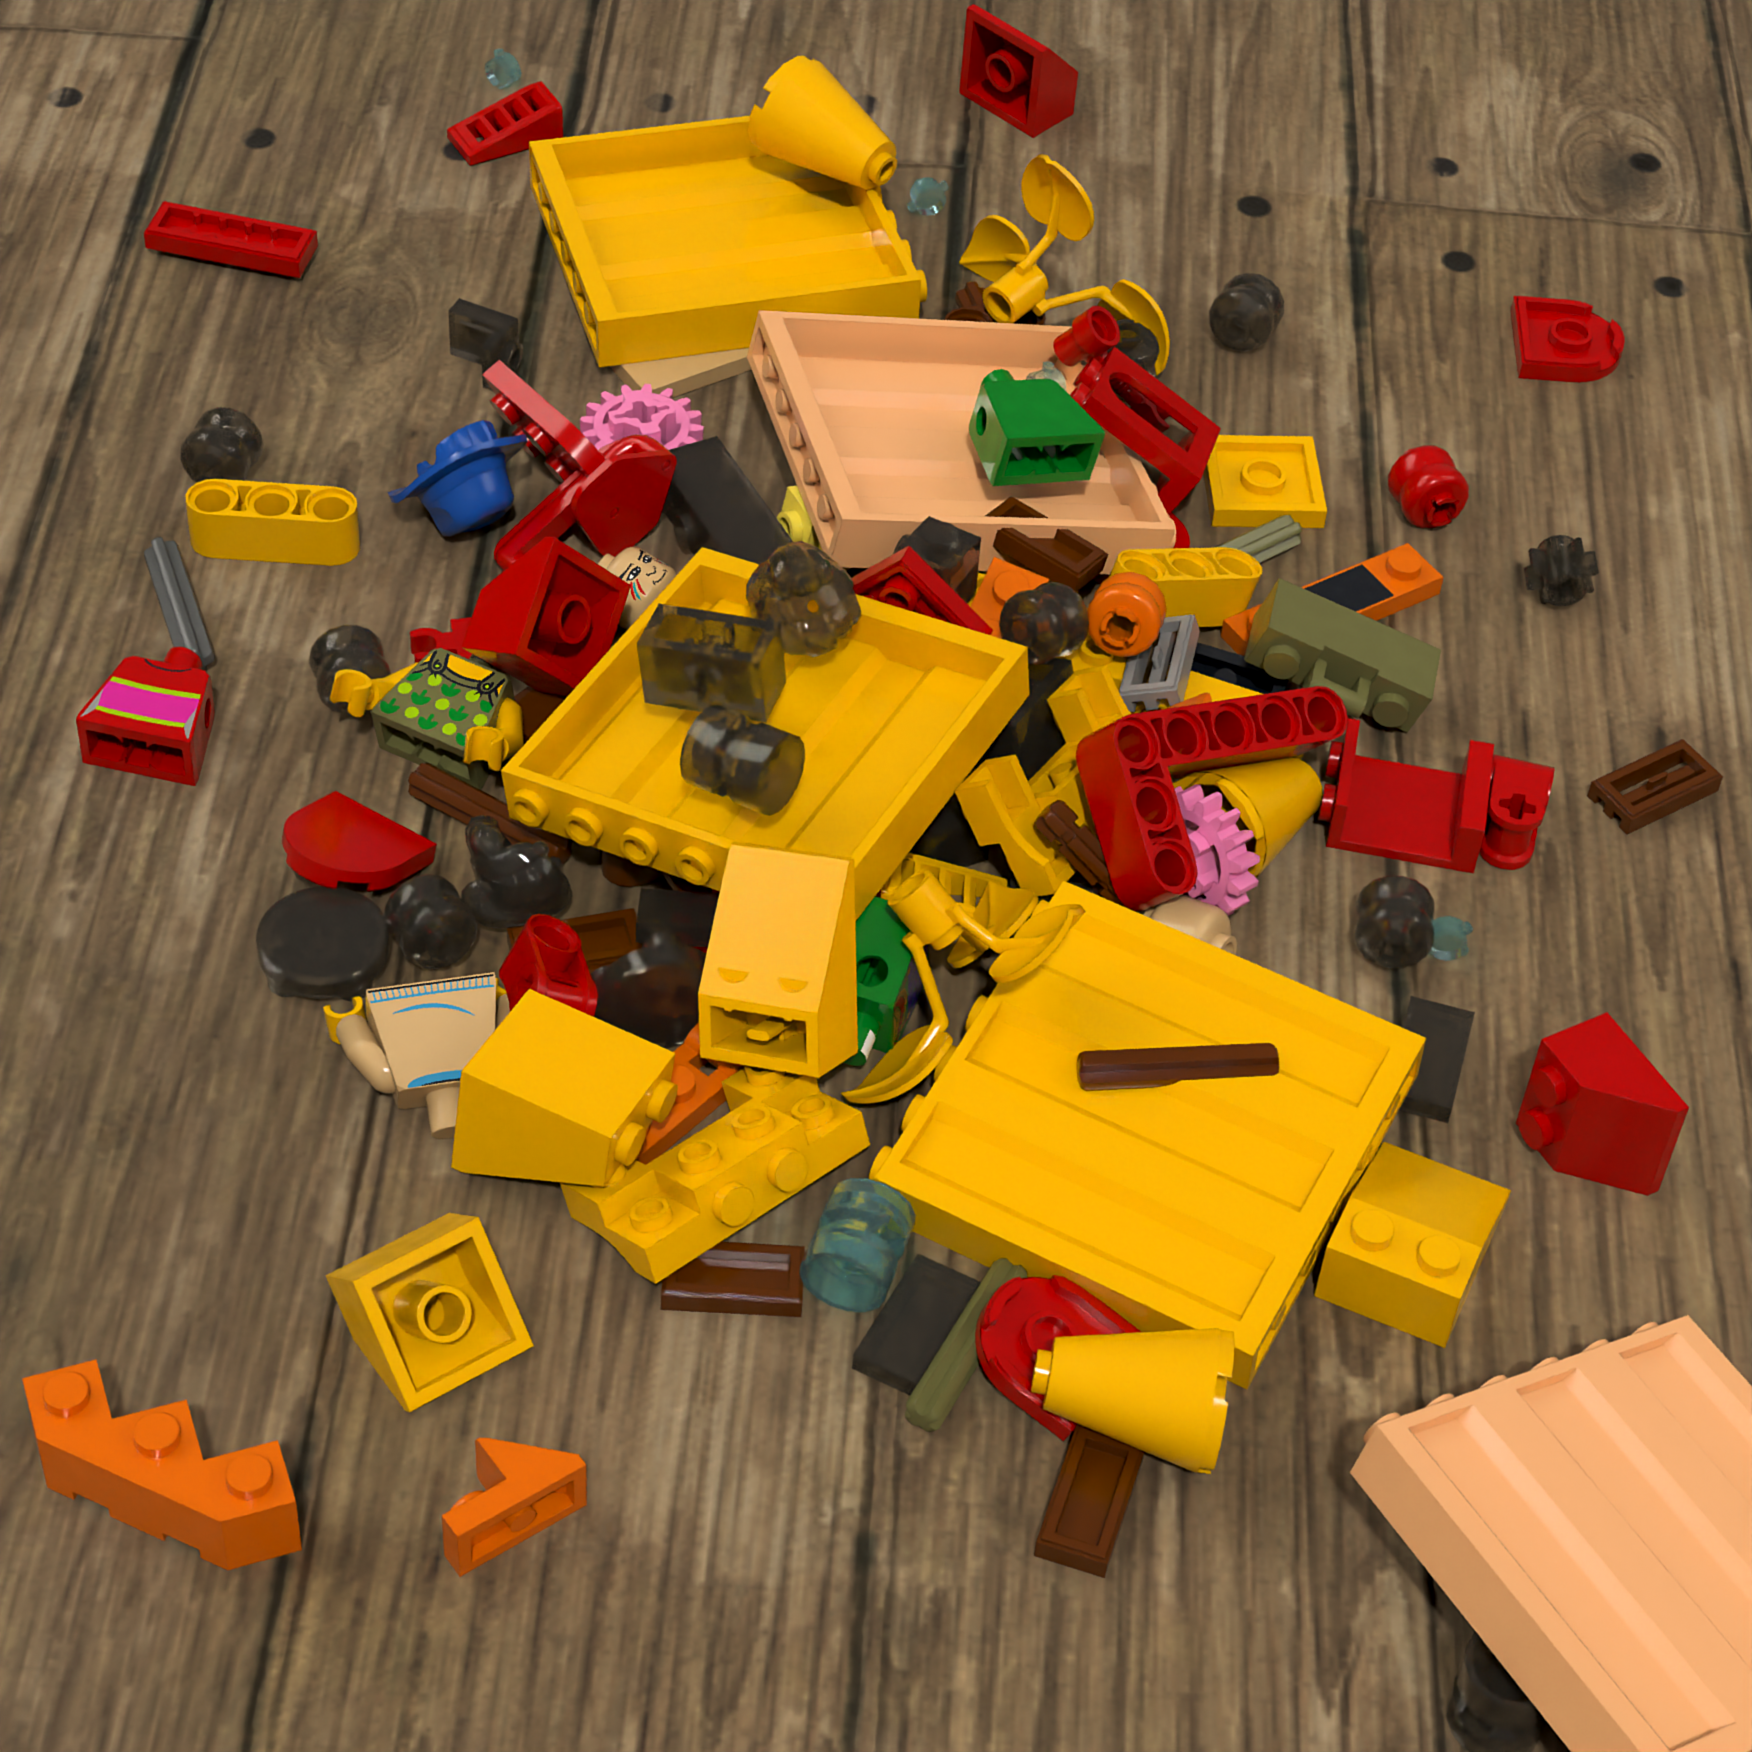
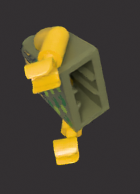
[329,648,524,790]

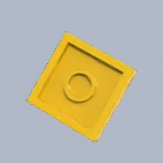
[1203,435,1327,528]

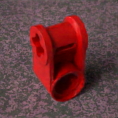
[1479,754,1555,870]
[499,914,598,1017]

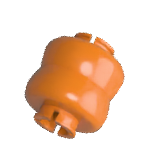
[1086,572,1167,657]

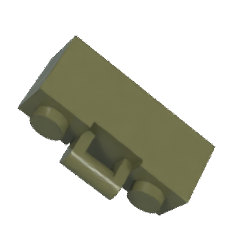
[1244,578,1441,733]

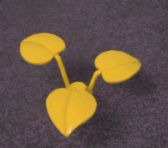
[959,154,1170,376]
[841,869,1086,1104]

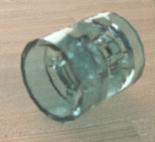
[800,1178,916,1312]

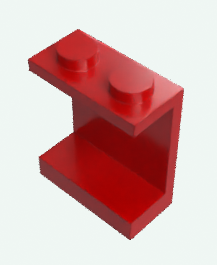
[1318,718,1494,874]

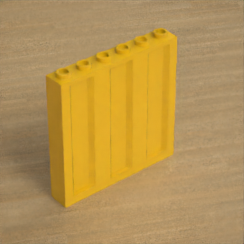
[529,116,927,367]
[501,547,1030,920]
[868,880,1426,1389]

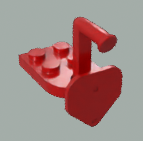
[482,360,677,571]

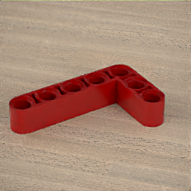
[1076,686,1348,911]

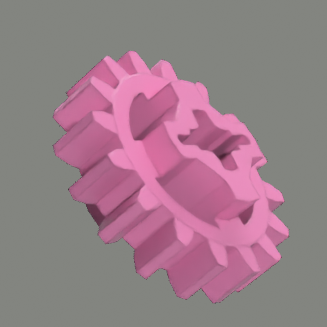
[580,384,704,477]
[1174,784,1260,916]

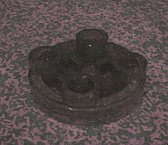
[256,886,390,1001]
[590,932,706,1049]

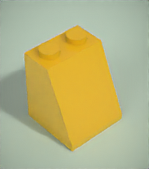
[451,989,678,1187]

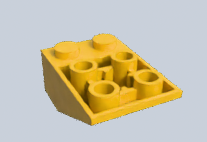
[698,842,858,1078]

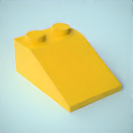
[1314,1142,1511,1348]

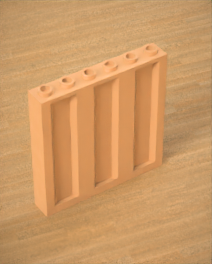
[747,310,1176,575]
[1350,1315,1752,1752]

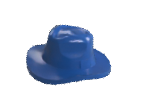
[388,420,528,536]

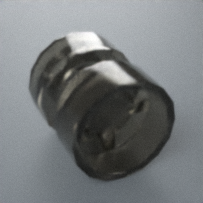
[680,704,805,816]
[1446,1631,1548,1752]

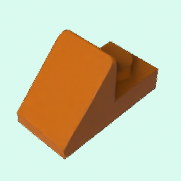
[442,1437,587,1577]

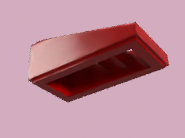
[447,81,563,166]

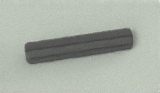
[144,537,215,672]

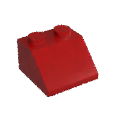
[959,4,1078,138]
[461,536,631,696]
[1515,1012,1689,1196]

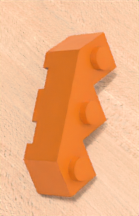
[22,1359,302,1570]

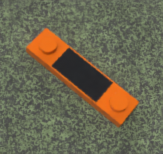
[1220,543,1444,656]

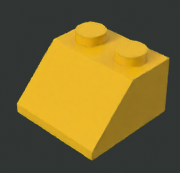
[325,1213,534,1412]

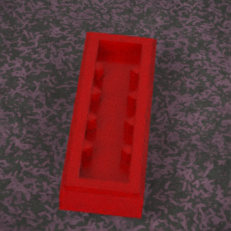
[144,201,318,278]

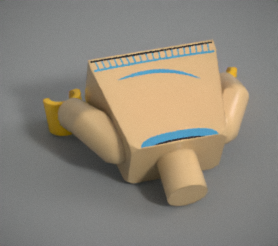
[323,972,510,1139]

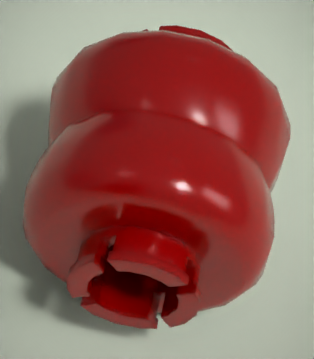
[1388,445,1469,528]

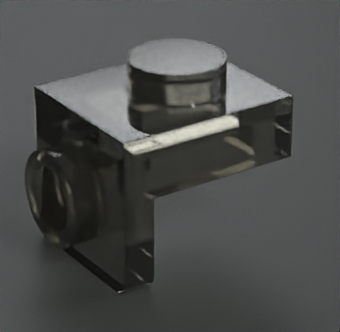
[448,298,523,391]

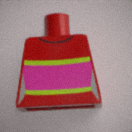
[76,647,215,786]

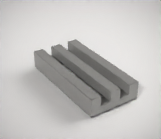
[1119,614,1200,712]

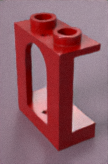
[1070,346,1221,515]

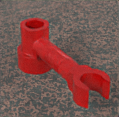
[1053,306,1170,433]

